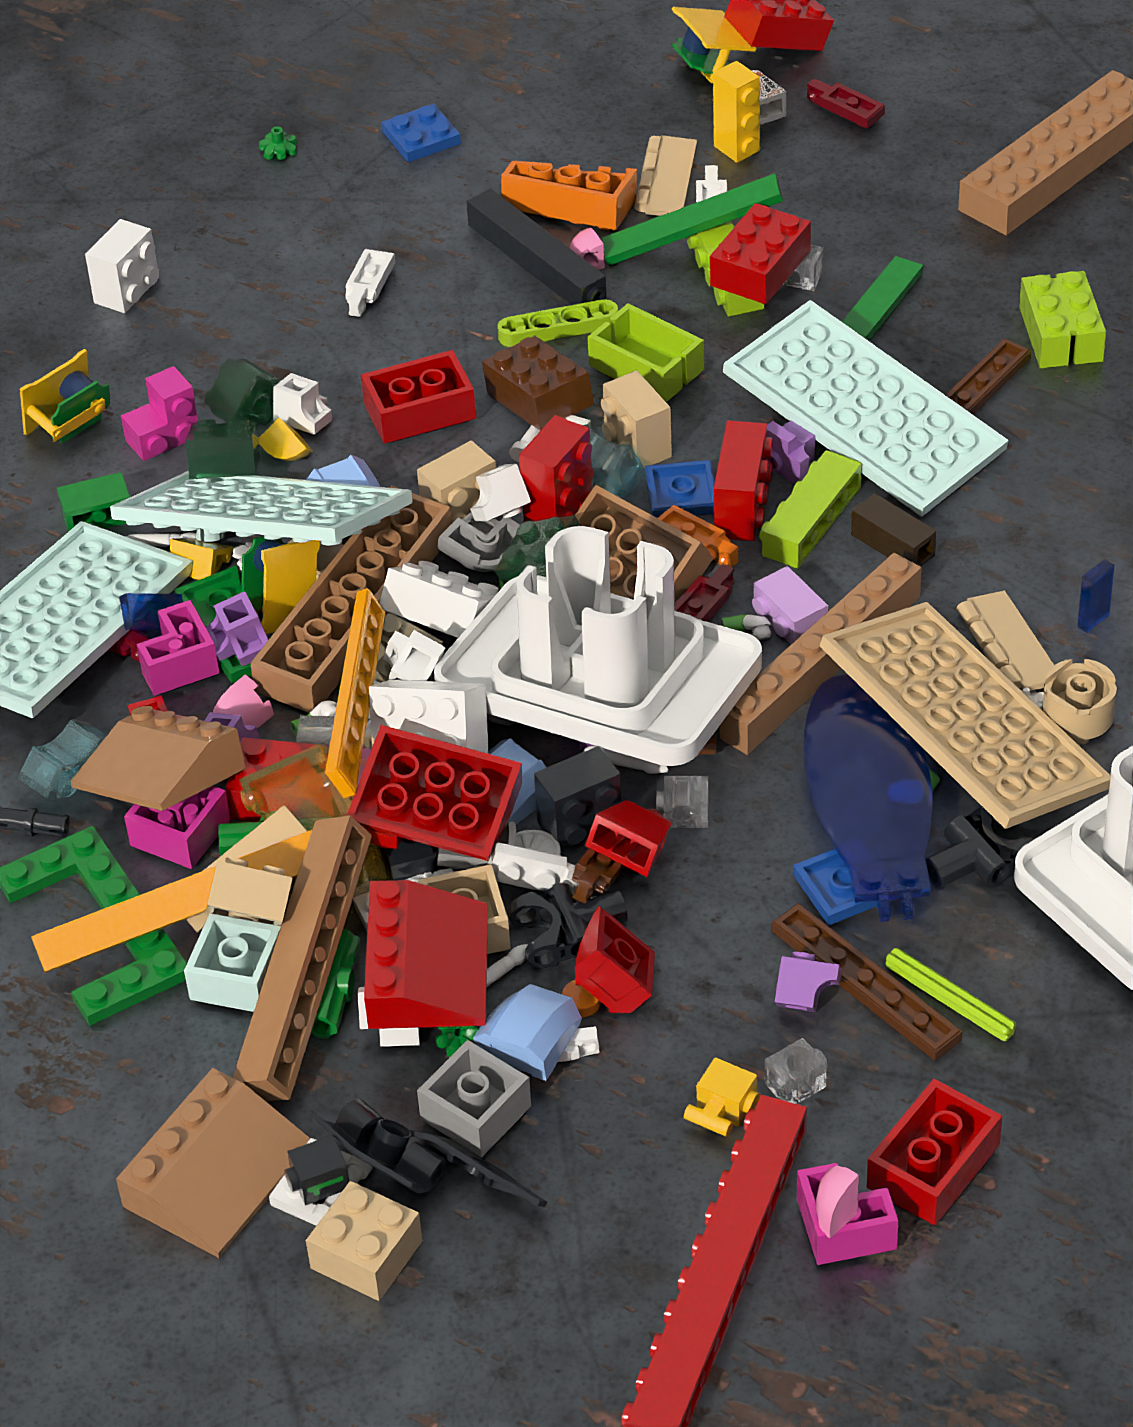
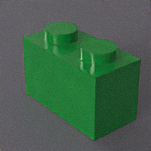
[56,472,130,532]

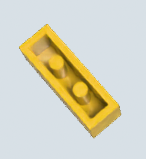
[713,61,760,163]

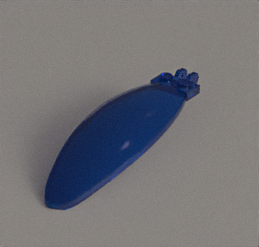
[803,675,933,922]

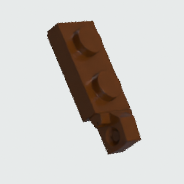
[572,848,625,904]

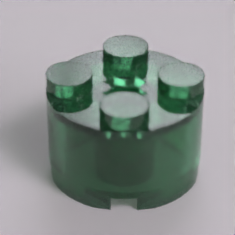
[205,359,280,435]

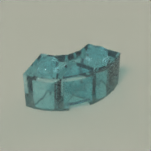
[583,424,645,496]
[17,720,107,799]

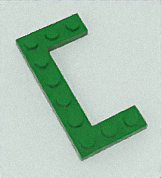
[0,826,187,1026]

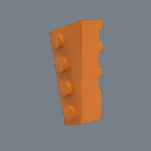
[501,161,637,230]

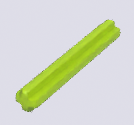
[886,948,1016,1041]

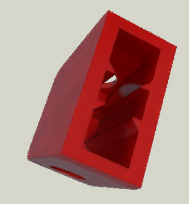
[585,801,672,877]

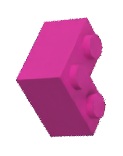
[121,366,201,461]
[137,600,219,696]
[124,786,230,869]
[797,1163,898,1265]

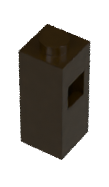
[851,493,937,567]

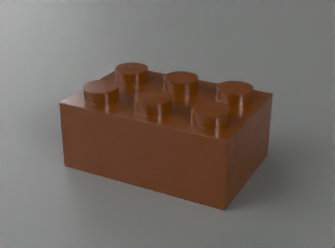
[481,336,594,431]

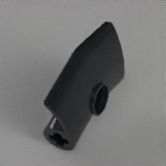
[310,1099,447,1193]

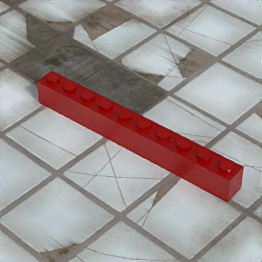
[621,1095,807,1427]

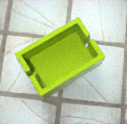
[1019,271,1106,368]
[588,303,704,402]

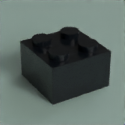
[534,746,622,850]

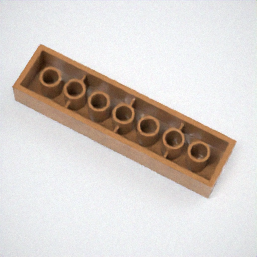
[958,70,1133,235]
[251,485,452,713]

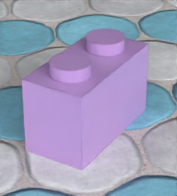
[752,566,828,644]

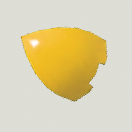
[256,418,313,461]
[170,538,233,580]

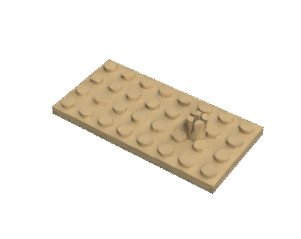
[819,602,1111,829]

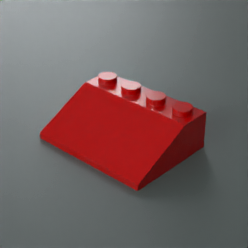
[346,725,522,861]
[364,880,488,1029]

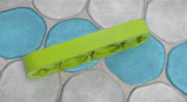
[498,300,618,347]

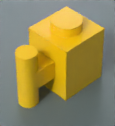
[684,1057,761,1137]

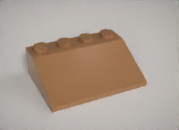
[540,485,714,604]
[71,706,246,811]
[116,1068,310,1258]

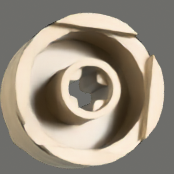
[1042,659,1117,745]

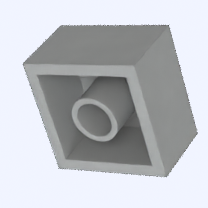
[417,1040,531,1158]

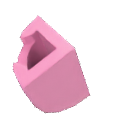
[569,228,605,270]
[213,675,274,728]
[816,1166,859,1239]

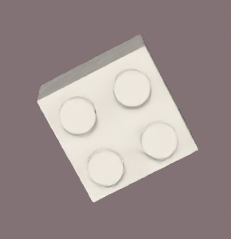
[85,219,159,313]

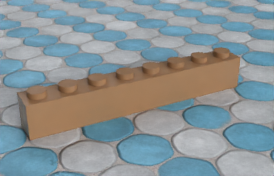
[720,553,922,755]
[233,815,372,1102]

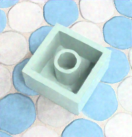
[184,913,281,1012]

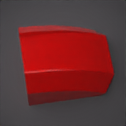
[575,906,655,1013]

